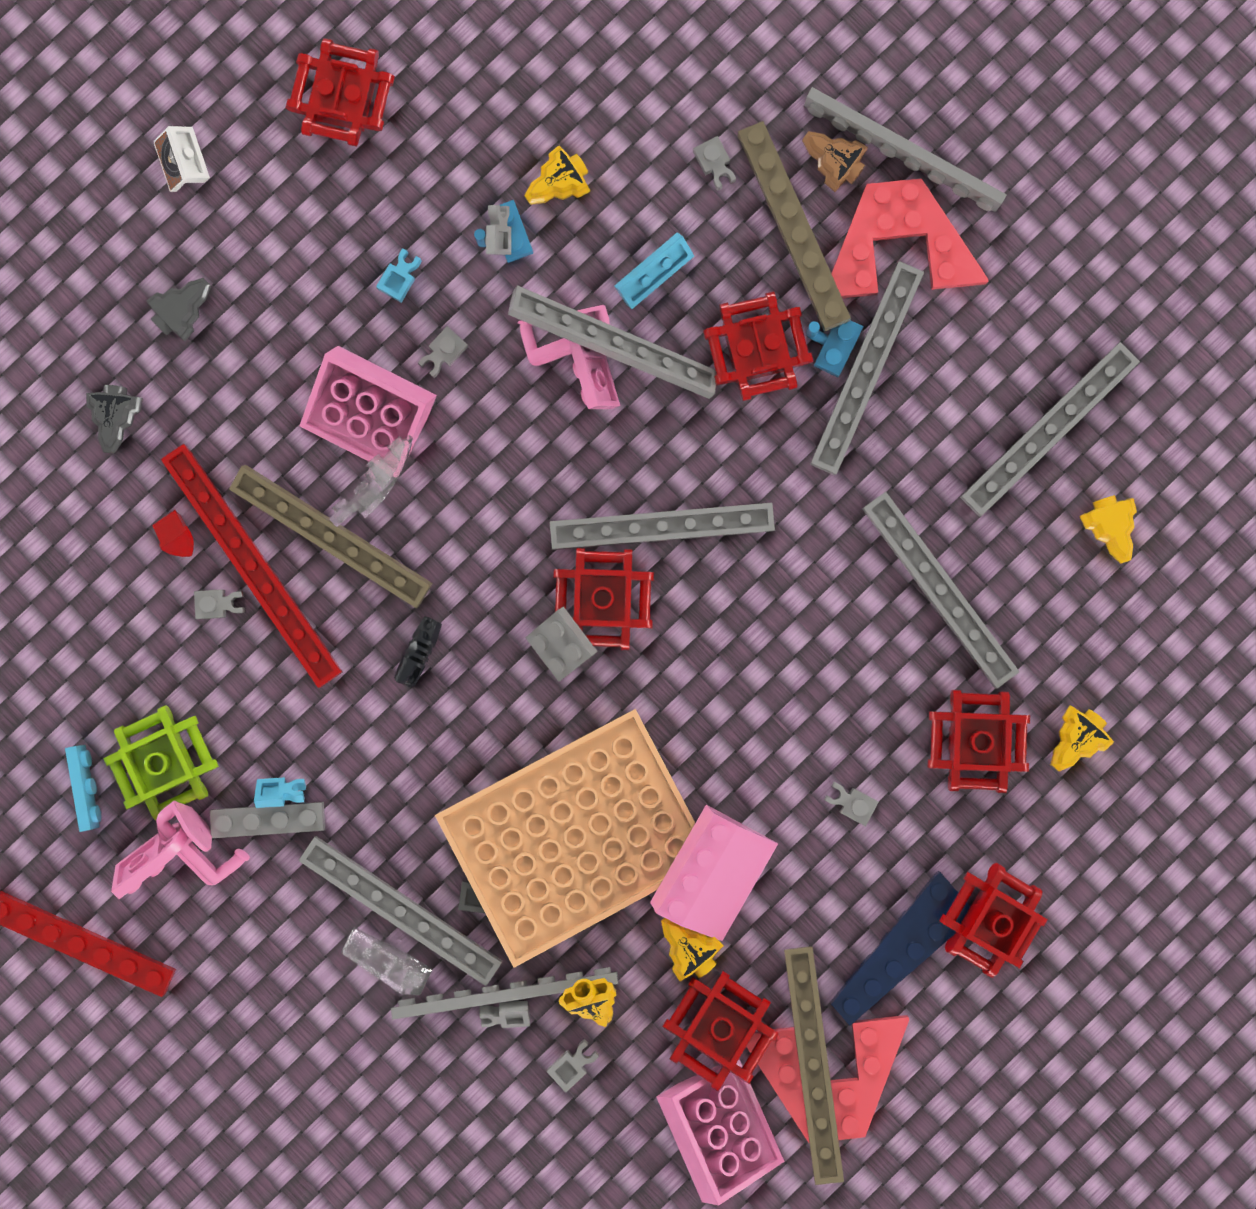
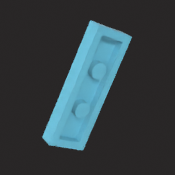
[614,232,694,309]
[65,745,102,832]

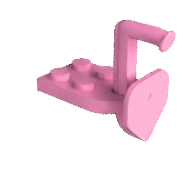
[517,305,620,409]
[111,801,250,899]

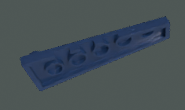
[830,871,970,1026]

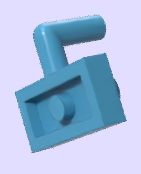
[474,200,533,263]
[806,320,864,378]

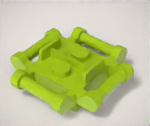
[103,705,219,820]

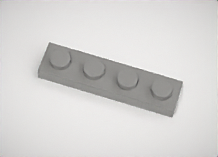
[210,802,325,838]

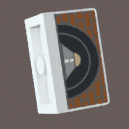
[154,126,210,192]

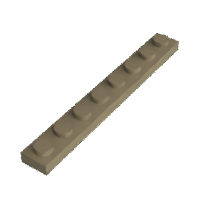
[737,121,851,332]
[229,465,433,608]
[784,946,844,1185]

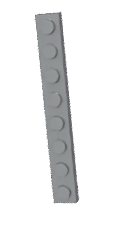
[804,87,1007,212]
[810,261,924,475]
[508,285,717,399]
[960,342,1140,517]
[862,492,1019,689]
[550,503,775,550]
[299,836,502,986]
[391,967,619,1020]

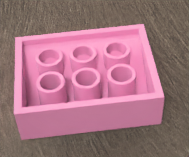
[300,346,437,476]
[650,805,778,941]
[656,1059,785,1206]

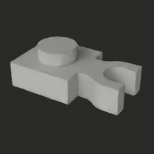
[693,136,736,191]
[485,205,511,255]
[418,326,468,379]
[194,589,245,619]
[824,782,879,827]
[479,1000,530,1028]
[547,1038,599,1092]

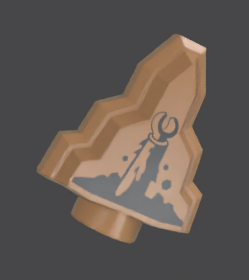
[802,131,868,192]

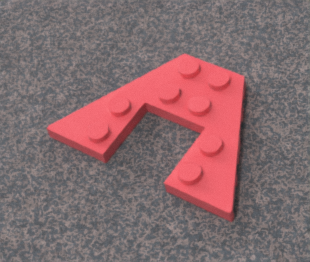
[831,178,988,298]
[746,1015,909,1143]

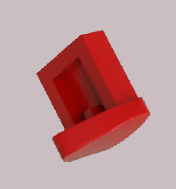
[152,510,194,557]

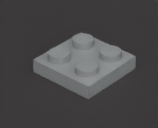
[525,606,598,682]

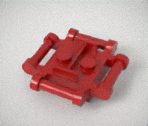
[285,38,395,147]
[703,291,813,401]
[553,548,654,650]
[927,690,1030,793]
[939,863,1048,978]
[662,971,779,1091]

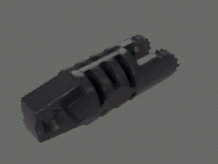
[394,616,442,688]

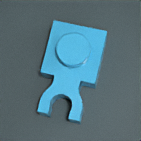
[376,248,422,303]
[254,777,306,808]

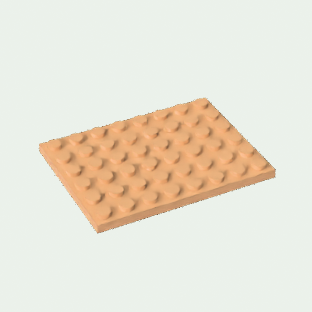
[435,709,695,968]

